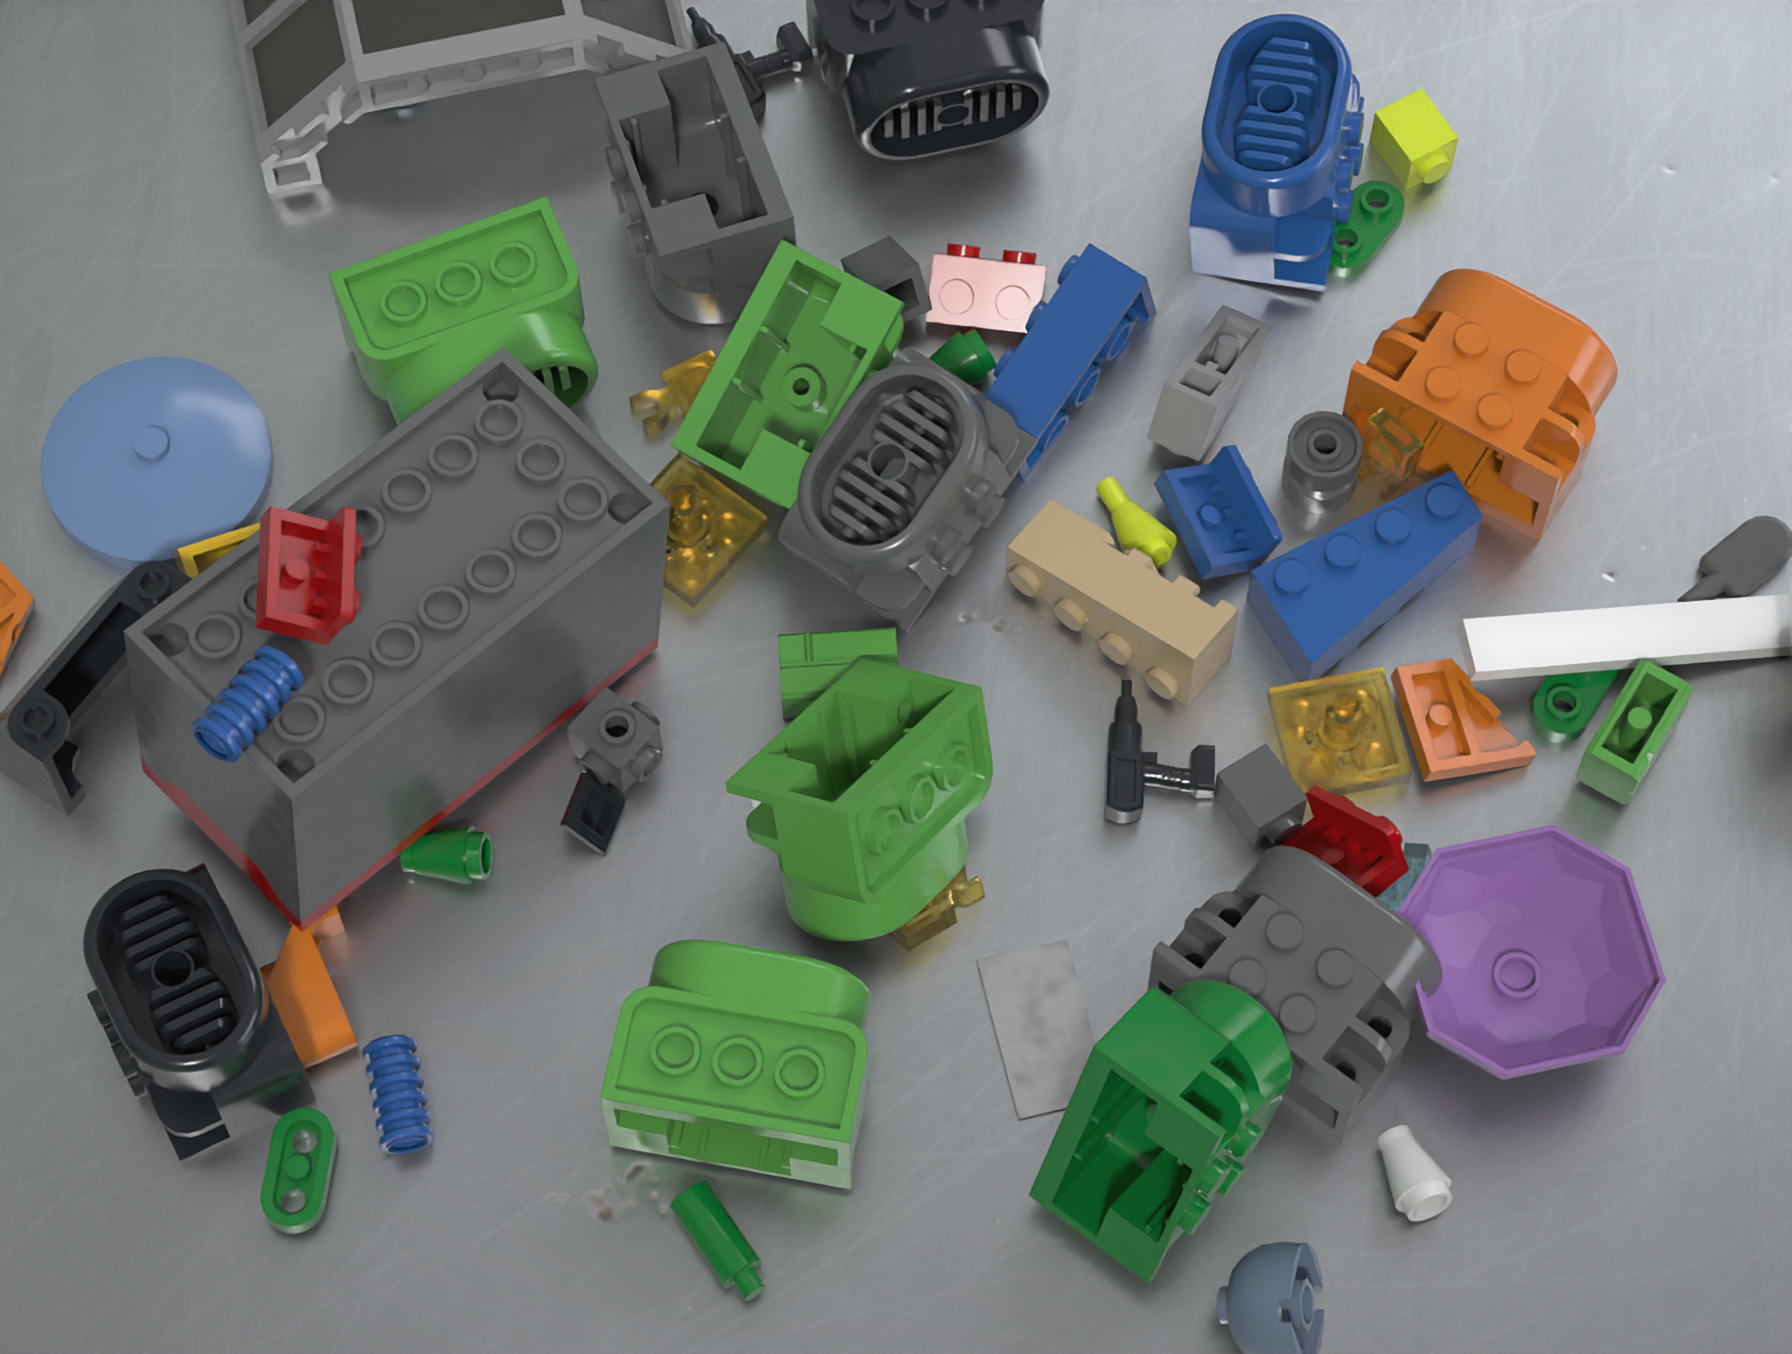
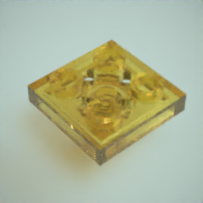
[650,452,768,608]
[1267,667,1412,802]

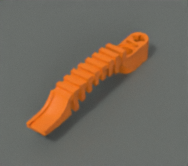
[259,904,359,1070]

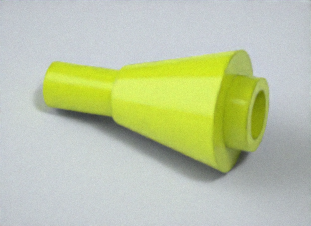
[1096,477,1177,569]

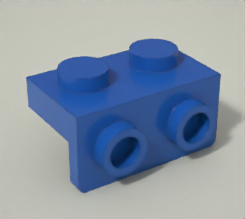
[1154,445,1283,579]

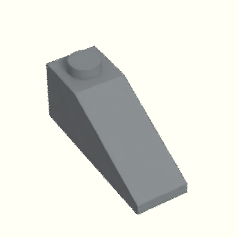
[1147,305,1274,461]

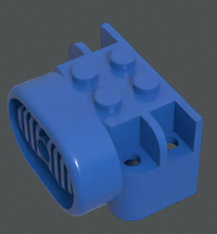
[1189,14,1364,292]

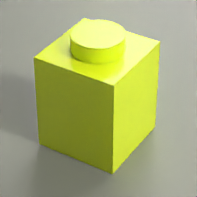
[1370,88,1459,191]

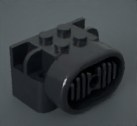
[806,0,1050,160]
[83,863,316,1165]

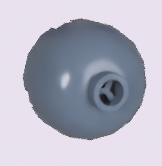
[1217,1242,1324,1354]

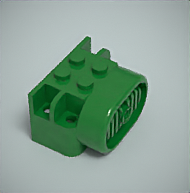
[1029,980,1292,1284]

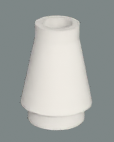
[1376,1125,1453,1221]

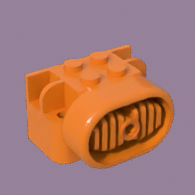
[1342,268,1618,542]

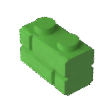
[778,627,900,719]
[1575,659,1694,805]

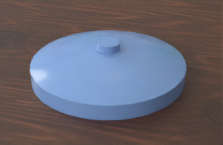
[41,357,274,570]

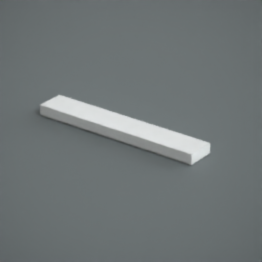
[1457,594,1792,681]

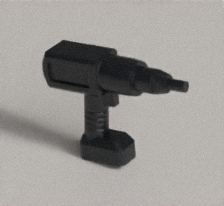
[686,7,814,119]
[1103,680,1215,823]

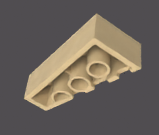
[1006,499,1239,707]

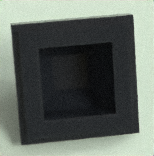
[560,772,625,854]

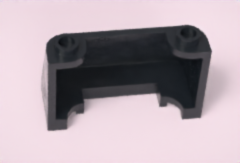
[0,561,192,817]

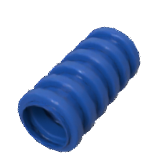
[191,646,304,763]
[362,1035,434,1154]

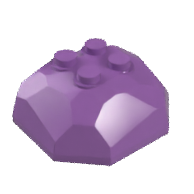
[1397,825,1666,1080]

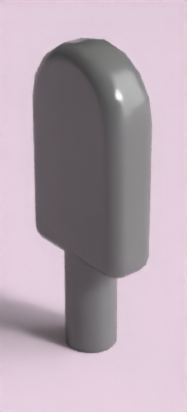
[1677,515,1792,602]

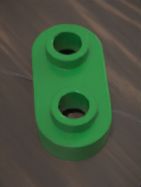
[1329,180,1405,277]
[1530,669,1620,743]
[260,1108,337,1234]

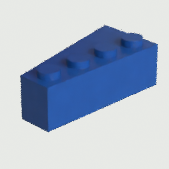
[985,243,1157,481]
[1246,470,1483,693]

